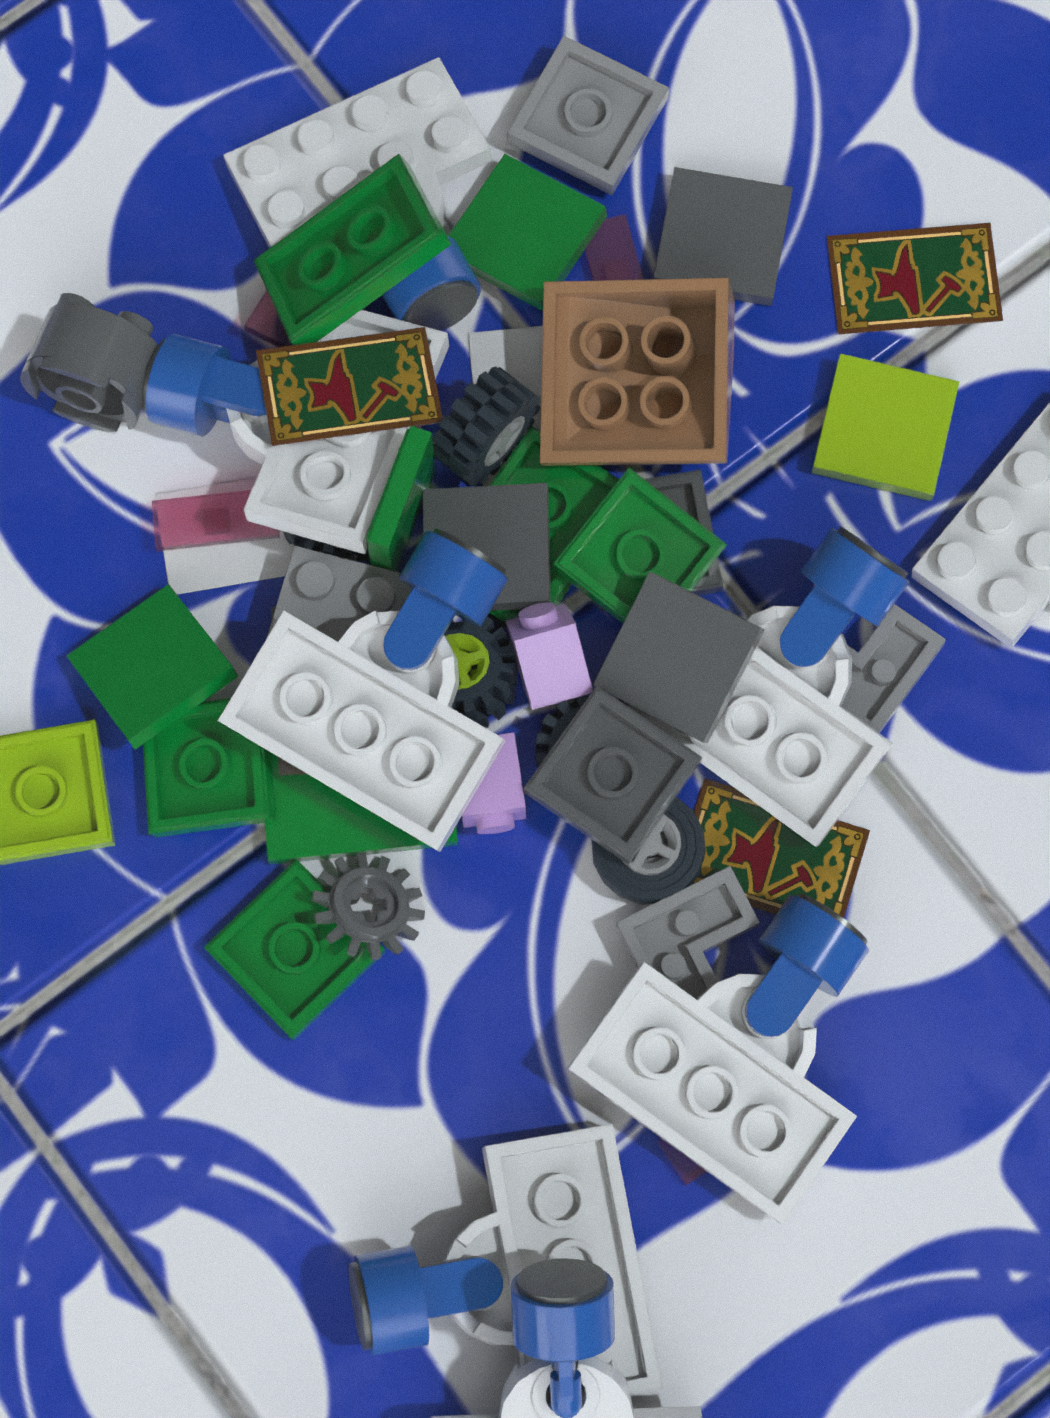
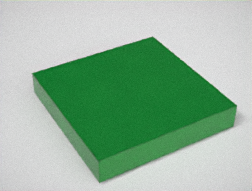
[448,153,607,311]
[366,426,436,572]
[551,468,727,624]
[67,584,239,750]
[143,698,276,838]
[204,859,386,1041]

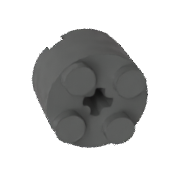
[20,293,158,432]

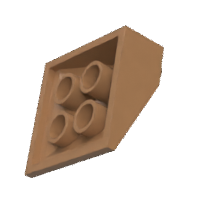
[540,278,735,466]

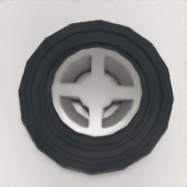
[591,797,706,904]

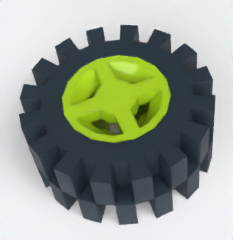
[444,617,518,728]

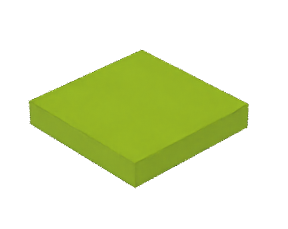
[811,354,960,501]
[0,720,116,865]

